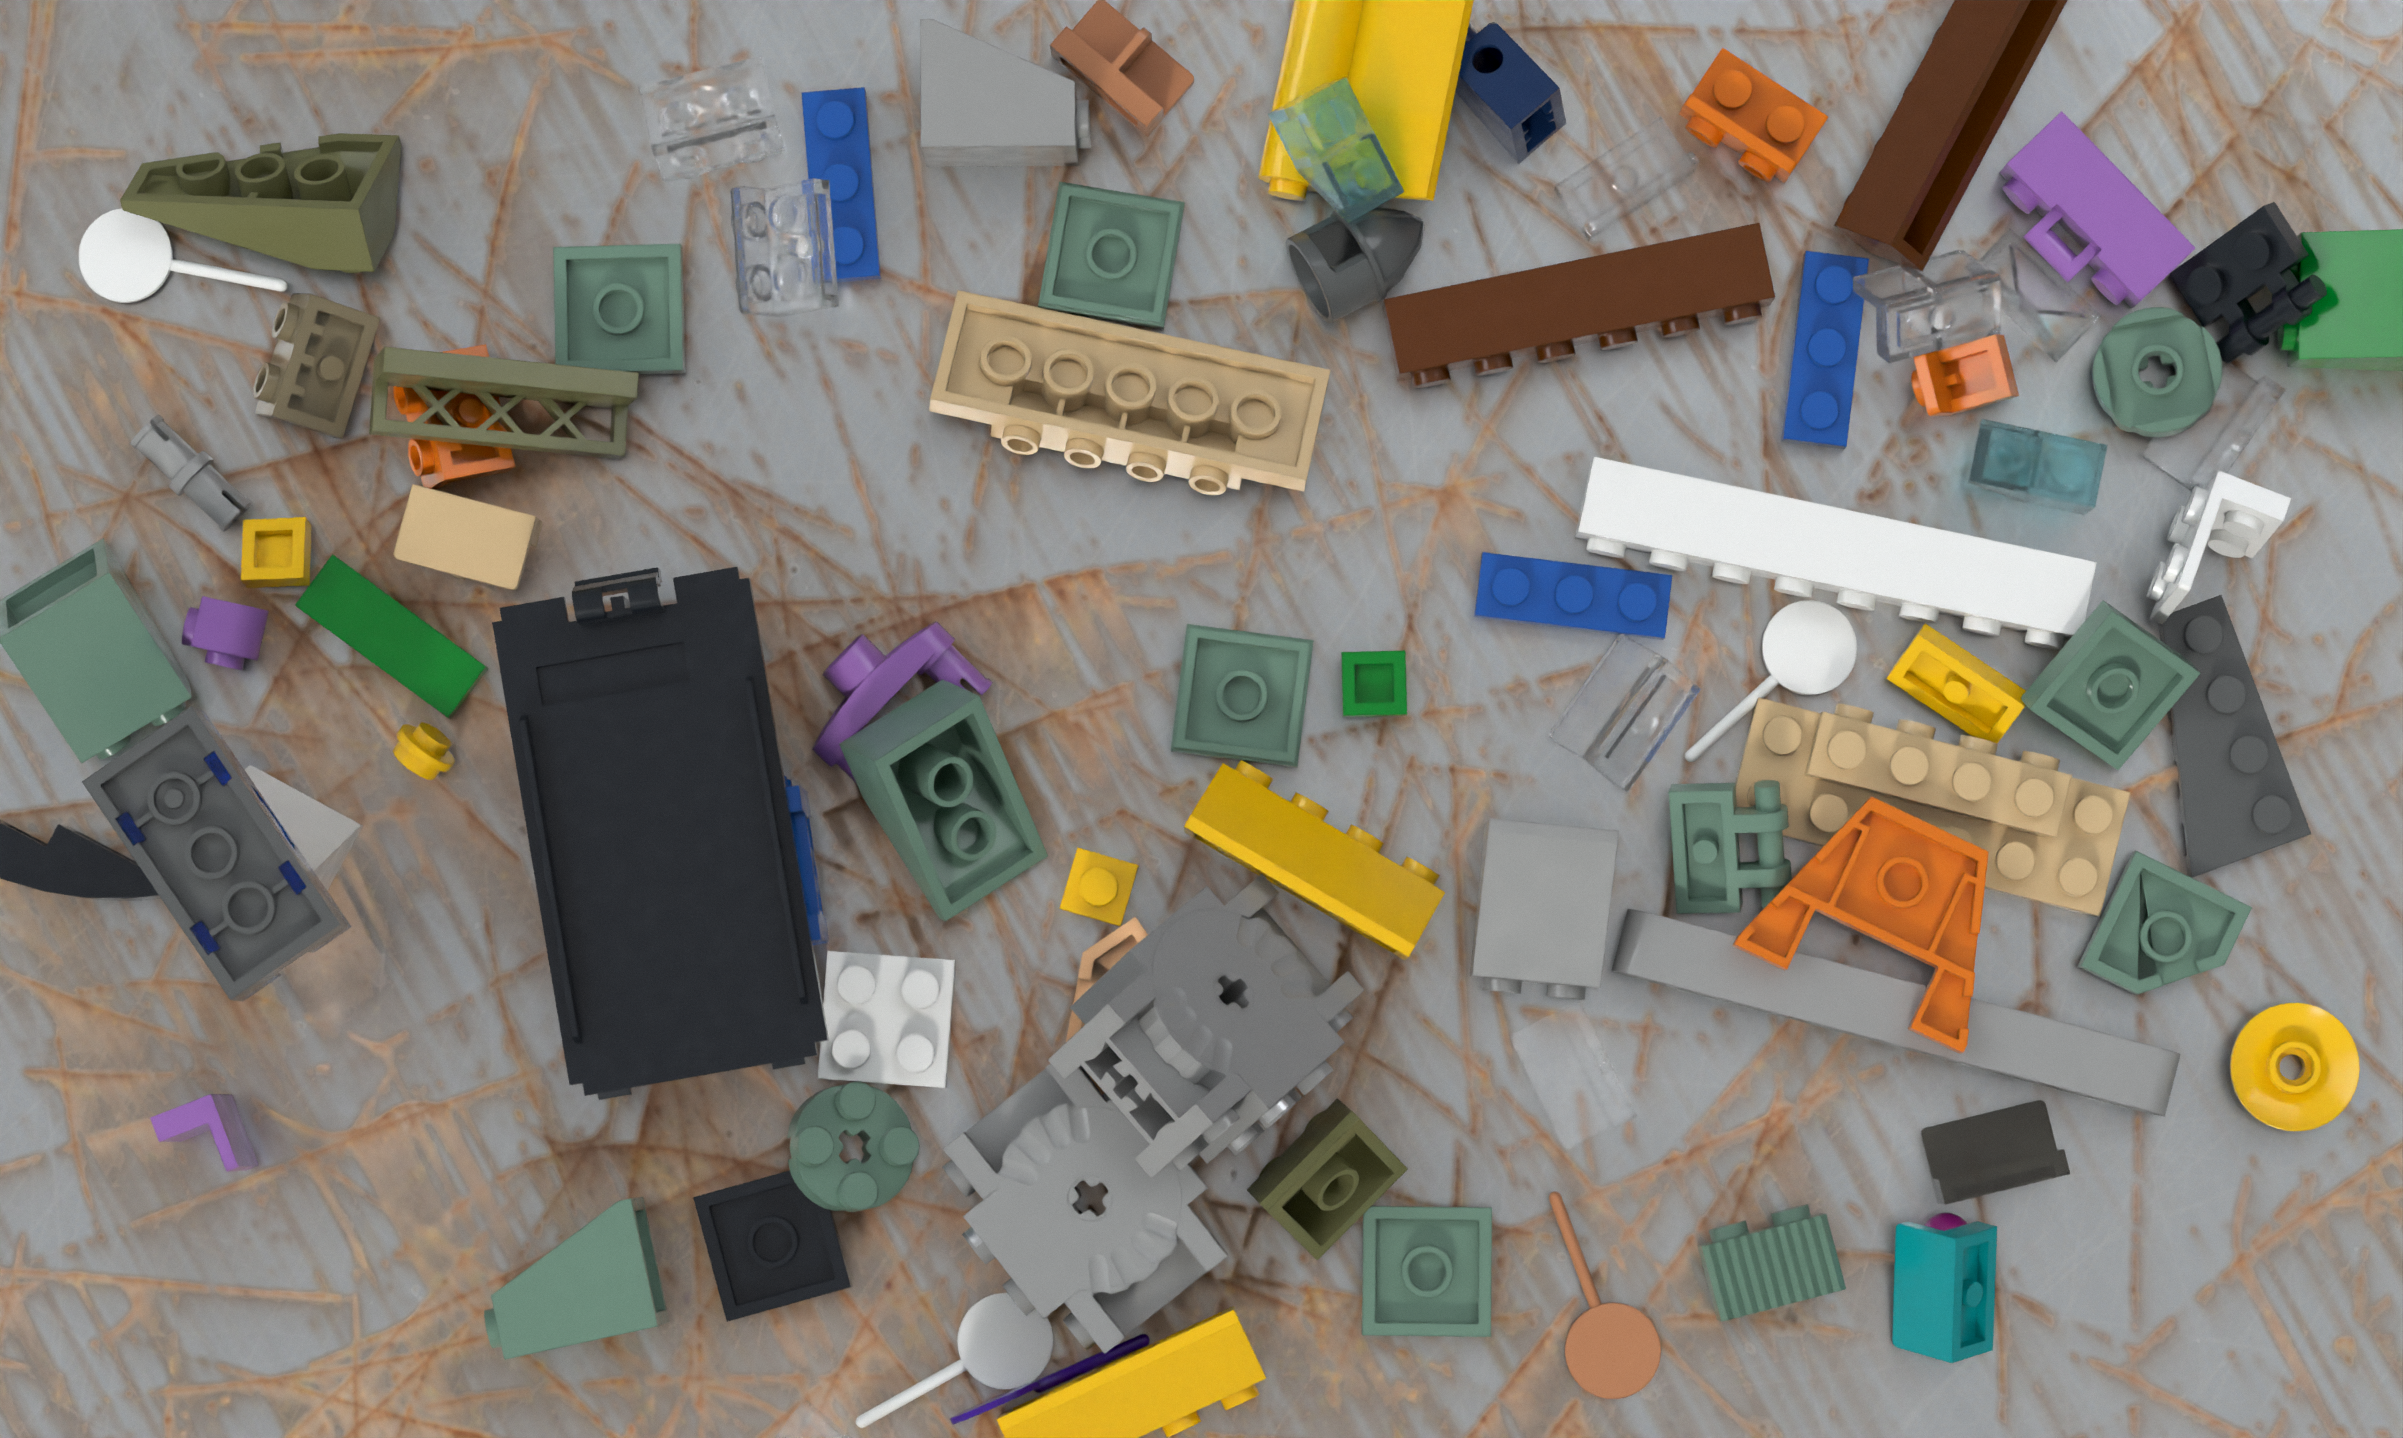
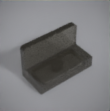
[1920,1100,2070,1205]

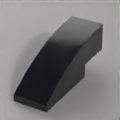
[0,820,161,901]

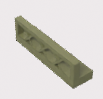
[369,347,639,459]

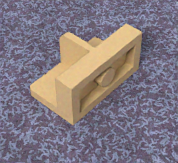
[394,484,543,590]

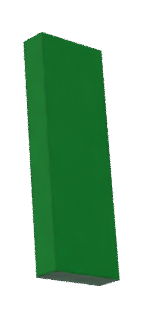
[295,554,488,719]

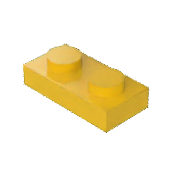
[1886,623,2026,743]

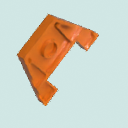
[1732,796,1989,1054]

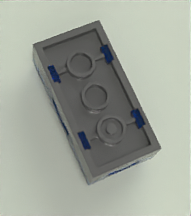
[82,706,352,1002]

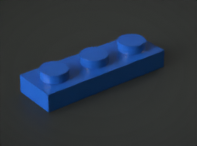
[801,87,881,284]
[1781,251,1869,449]
[1474,552,1672,640]

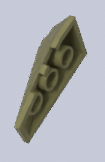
[120,133,402,273]

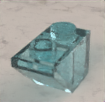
[1268,77,1404,222]
[1967,419,2108,515]

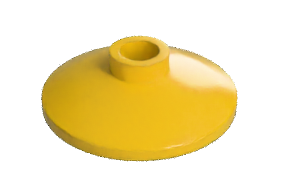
[2230,1003,2360,1131]

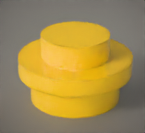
[393,722,455,780]

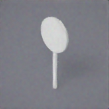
[79,208,288,303]
[1685,600,1857,762]
[856,1293,1054,1428]

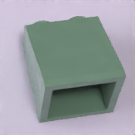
[0,538,192,764]
[484,1197,670,1360]

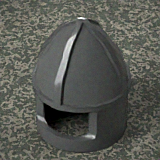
[1285,205,1424,324]

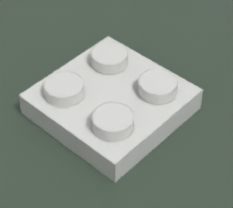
[818,951,956,1088]

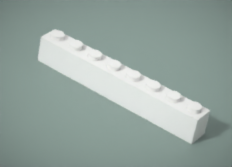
[1575,457,2097,650]

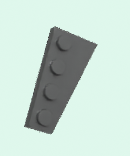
[2158,595,2311,878]

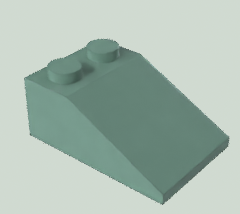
[839,679,1048,922]

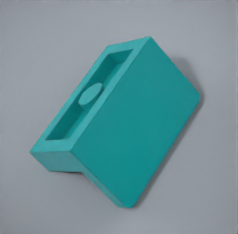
[1892,1221,1997,1363]

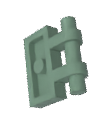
[1668,780,1792,914]

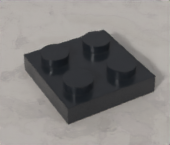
[693,1170,853,1322]

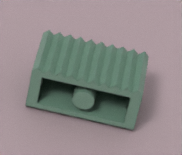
[1697,1204,1846,1322]

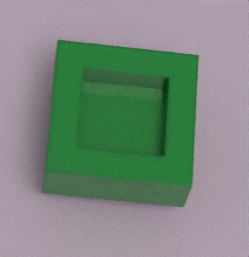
[1341,650,1407,717]

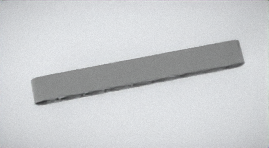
[1612,909,2181,1117]

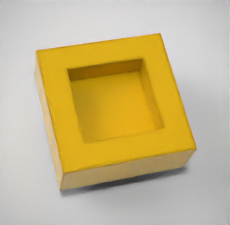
[241,517,312,588]
[1059,847,1139,927]

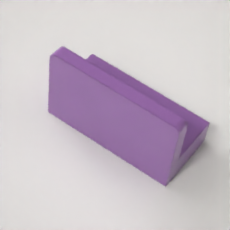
[150,1094,258,1172]

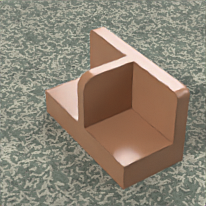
[1050,0,1194,137]

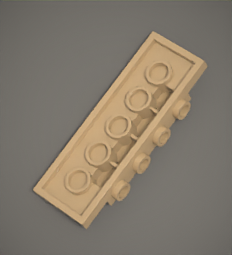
[929,290,1331,495]
[1735,697,2131,917]

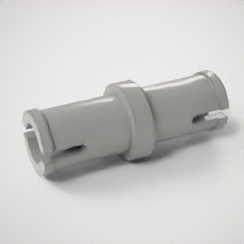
[130,415,252,532]

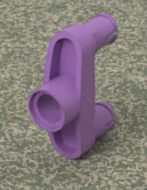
[812,621,993,783]

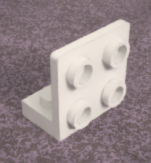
[2147,470,2291,624]

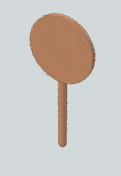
[1549,1191,1661,1399]

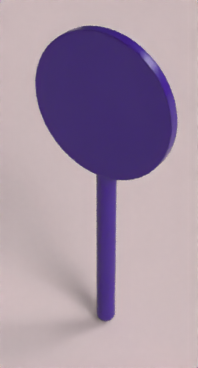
[950,1334,1150,1425]

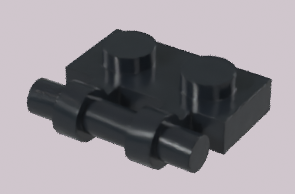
[2170,202,2327,363]

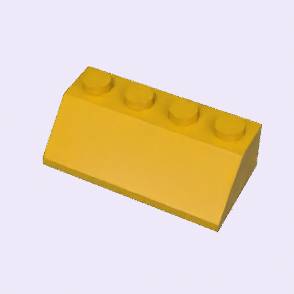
[1184,760,1445,960]
[996,1306,1266,1438]

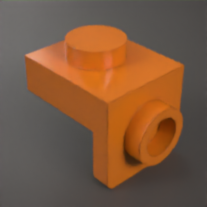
[1911,334,2019,416]

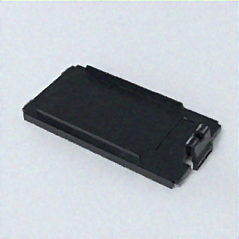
[492,567,829,1100]

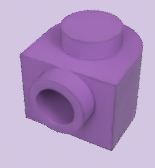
[182,596,269,670]

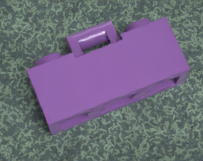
[1999,111,2195,308]

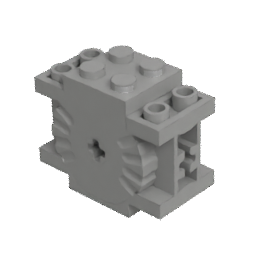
[1048,874,1365,1178]
[943,1063,1228,1354]

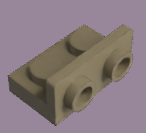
[253,293,380,439]

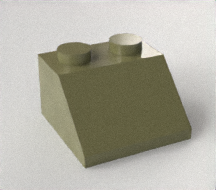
[1247,1098,1408,1260]

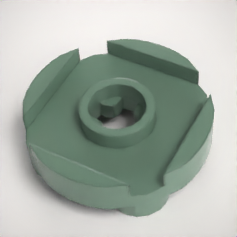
[2092,307,2222,437]
[787,1081,920,1212]

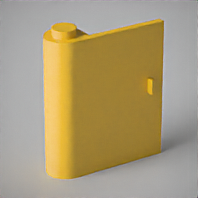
[1258,0,1474,201]

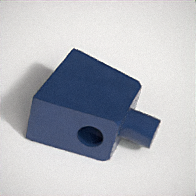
[1455,22,1566,164]

